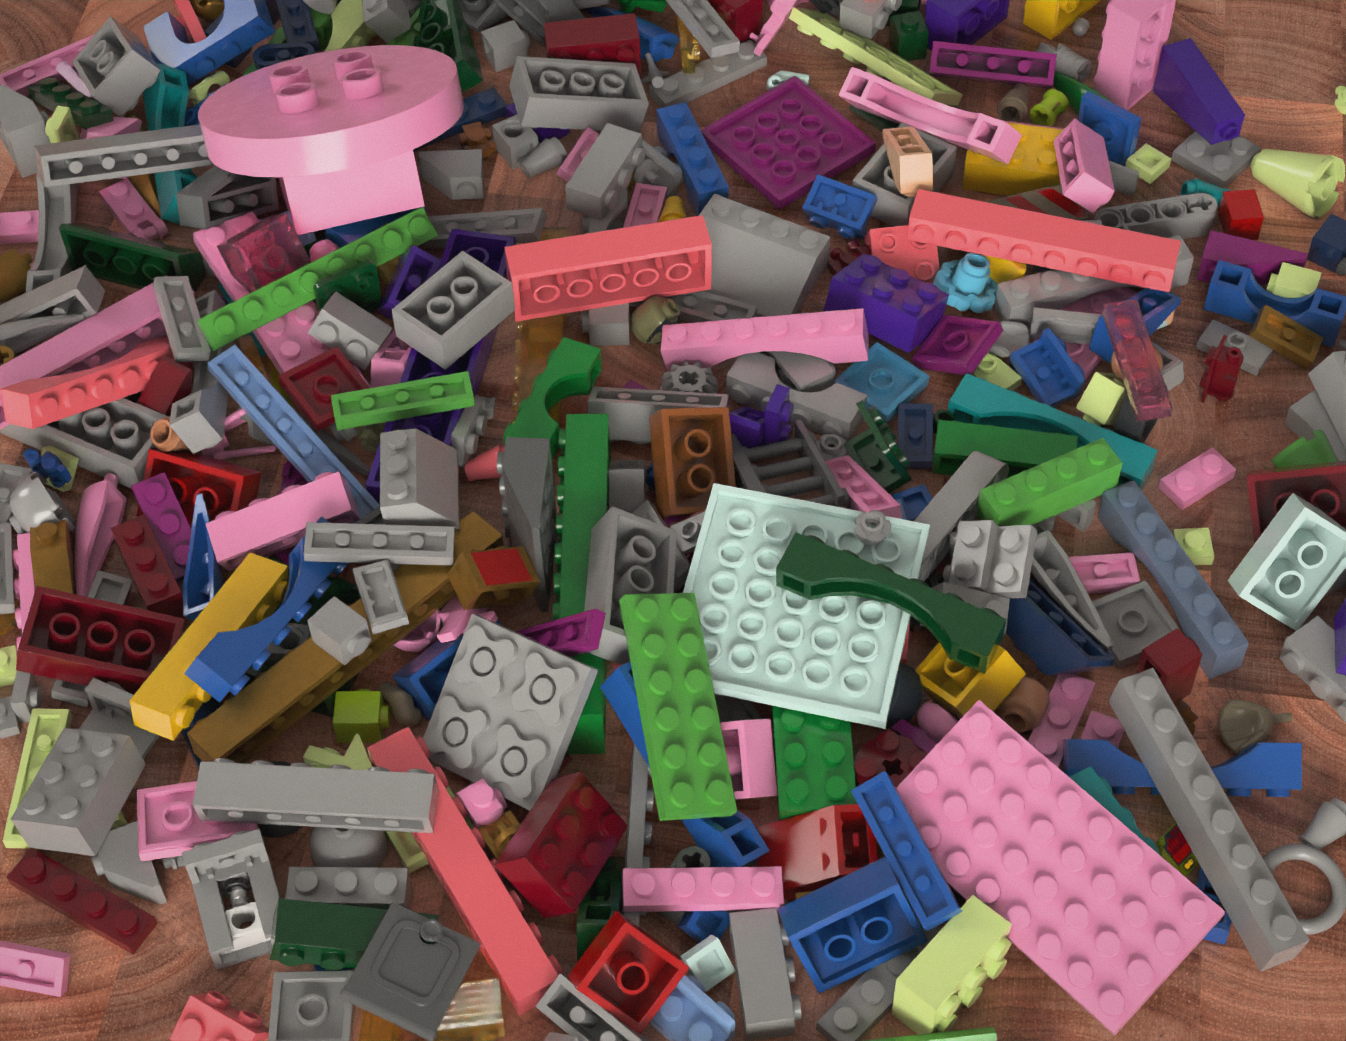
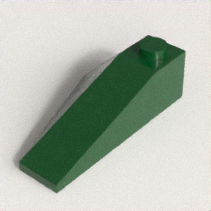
[413,0,483,92]

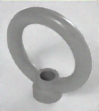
[1263,844,1346,935]

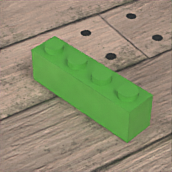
[976,438,1122,526]

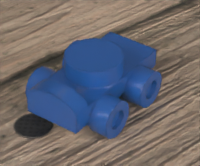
[23,448,72,488]

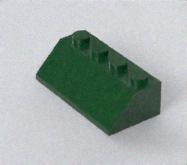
[59,223,206,293]

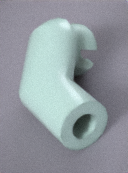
[766,70,810,91]

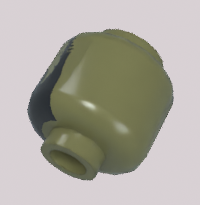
[631,295,680,345]

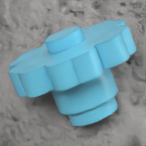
[933,253,998,313]

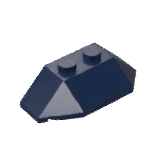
[1006,578,1115,676]

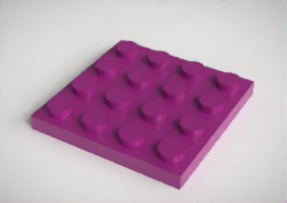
[700,76,876,210]

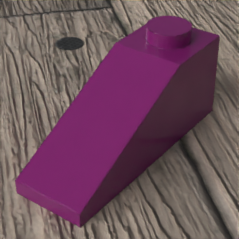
[1197,230,1308,284]

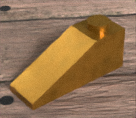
[30,519,76,594]

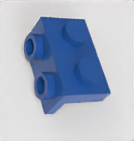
[1009,328,1085,408]

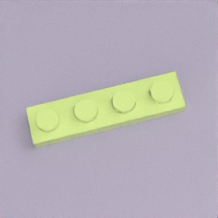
[2,708,72,849]

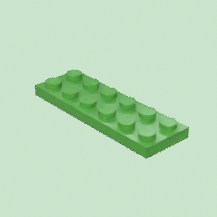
[619,593,737,821]

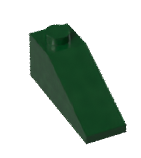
[576,856,625,962]

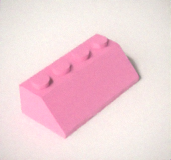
[1093,0,1176,111]

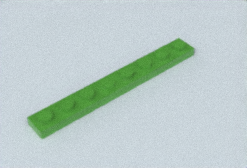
[197,207,438,351]

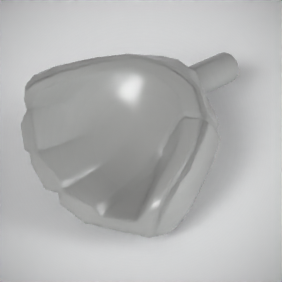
[989,321,1030,357]

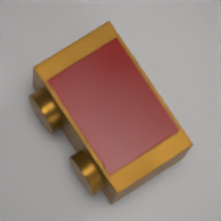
[447,546,541,610]

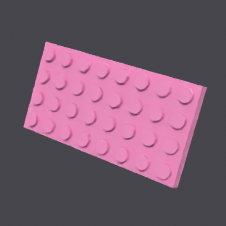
[897,700,1225,1036]

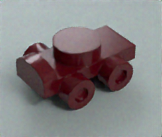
[827,240,872,276]

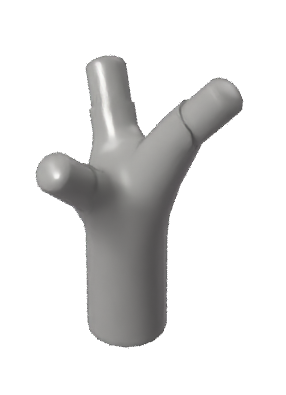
[641,53,669,88]

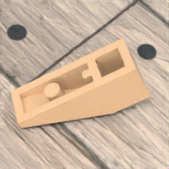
[882,126,933,197]

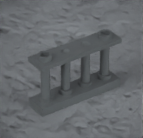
[731,419,850,509]

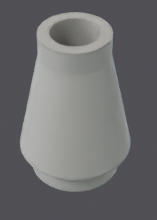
[519,137,568,179]
[1298,798,1346,850]

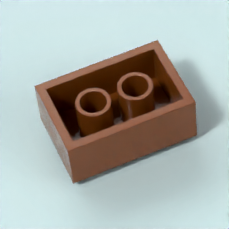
[649,407,736,520]

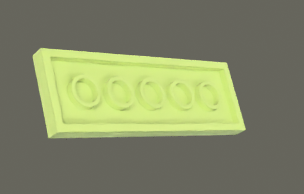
[788,7,963,106]

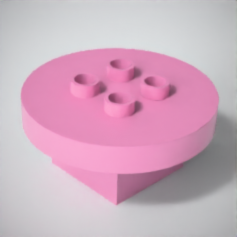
[198,45,464,235]

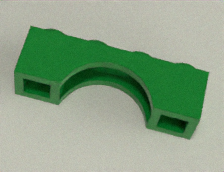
[503,337,602,460]

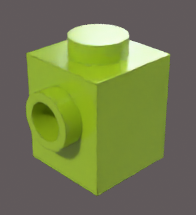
[333,689,391,743]

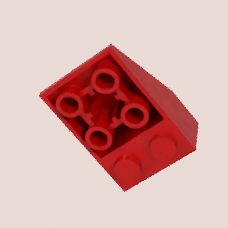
[755,804,878,899]

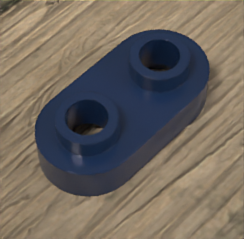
[253,42,315,70]

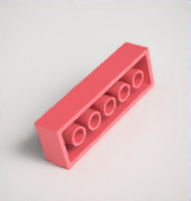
[504,215,712,322]

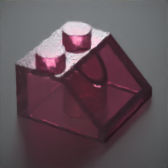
[217,213,312,293]

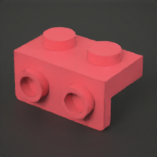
[170,991,269,1041]

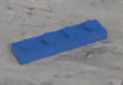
[851,771,963,932]

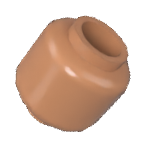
[995,677,1050,732]

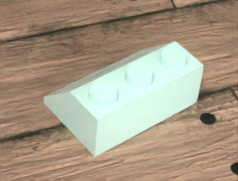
[1228,493,1346,631]

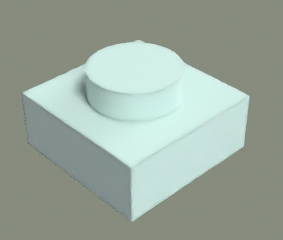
[680,935,735,992]

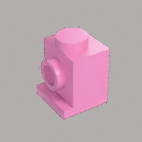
[456,778,507,828]

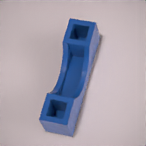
[656,102,729,216]
[1203,260,1346,347]

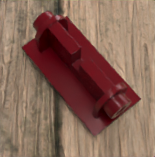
[1199,335,1244,403]

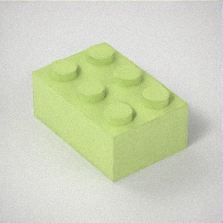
[891,895,1012,1035]

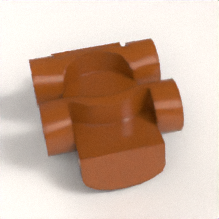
[458,122,496,157]

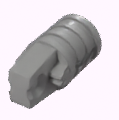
[1036,42,1092,83]

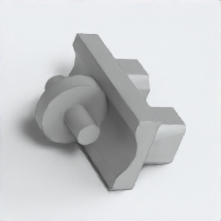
[633,140,685,198]

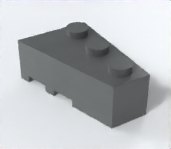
[493,0,585,48]

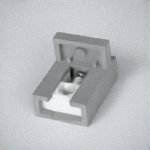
[182,828,281,970]

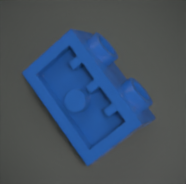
[802,174,878,240]

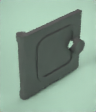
[339,902,481,1041]

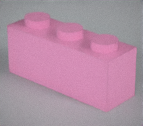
[1054,118,1115,213]

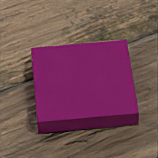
[912,315,1003,375]

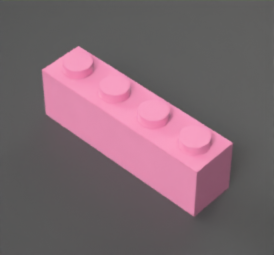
[206,471,361,571]

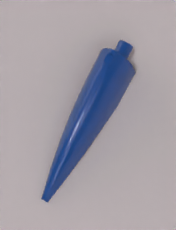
[583,6,679,63]
[183,493,224,622]

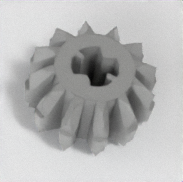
[660,359,718,394]

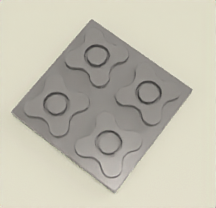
[423,614,598,811]

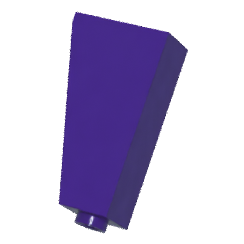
[1153,38,1245,145]

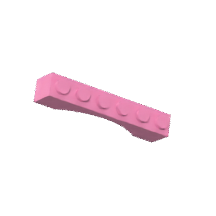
[839,67,1022,164]
[660,308,869,372]

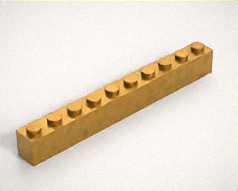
[187,511,504,764]

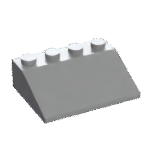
[699,194,831,317]

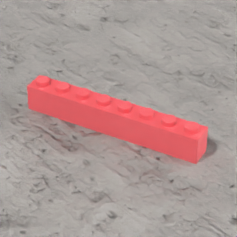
[907,189,1181,292]
[367,727,564,1016]

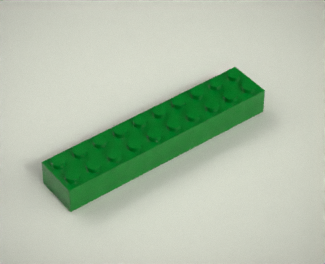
[553,414,611,754]

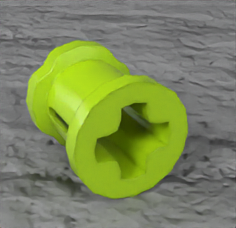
[1029,89,1069,127]

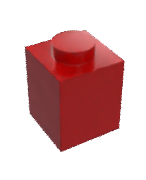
[1218,189,1264,240]

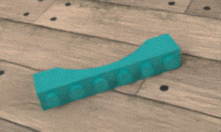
[143,63,199,224]
[948,373,1158,491]

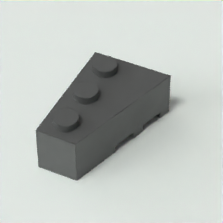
[176,165,279,229]

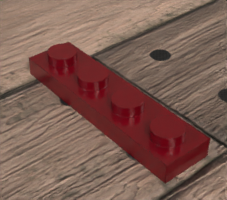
[6,848,158,955]

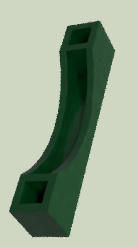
[776,532,1006,674]

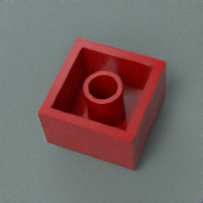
[567,910,690,1035]

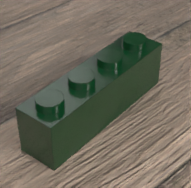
[269,898,439,970]

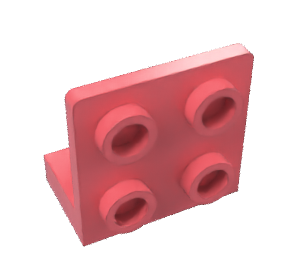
[864,225,940,284]

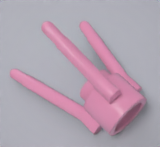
[201,408,276,460]

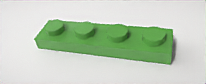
[331,371,475,431]

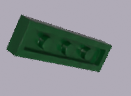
[28,78,114,129]

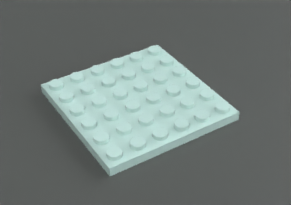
[683,483,930,729]

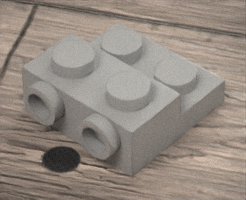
[943,520,1037,598]

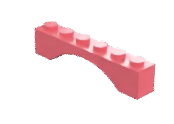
[0,336,193,429]

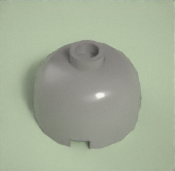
[9,471,76,534]
[309,827,389,868]

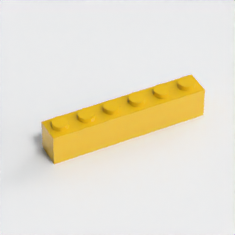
[130,553,289,741]

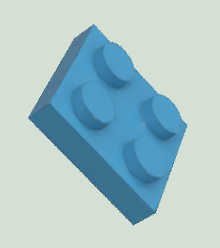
[834,342,930,423]

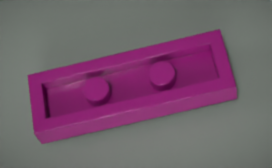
[131,472,191,582]

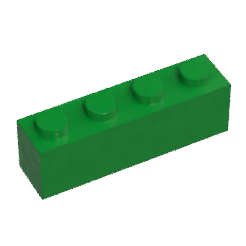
[932,420,1078,478]

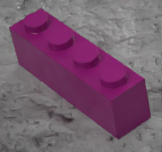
[929,41,1057,89]

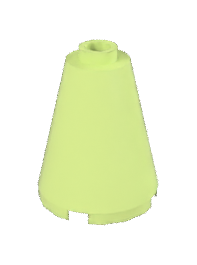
[1251,149,1345,218]

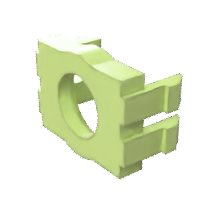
[188,70,230,107]

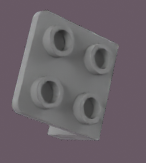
[79,678,160,760]

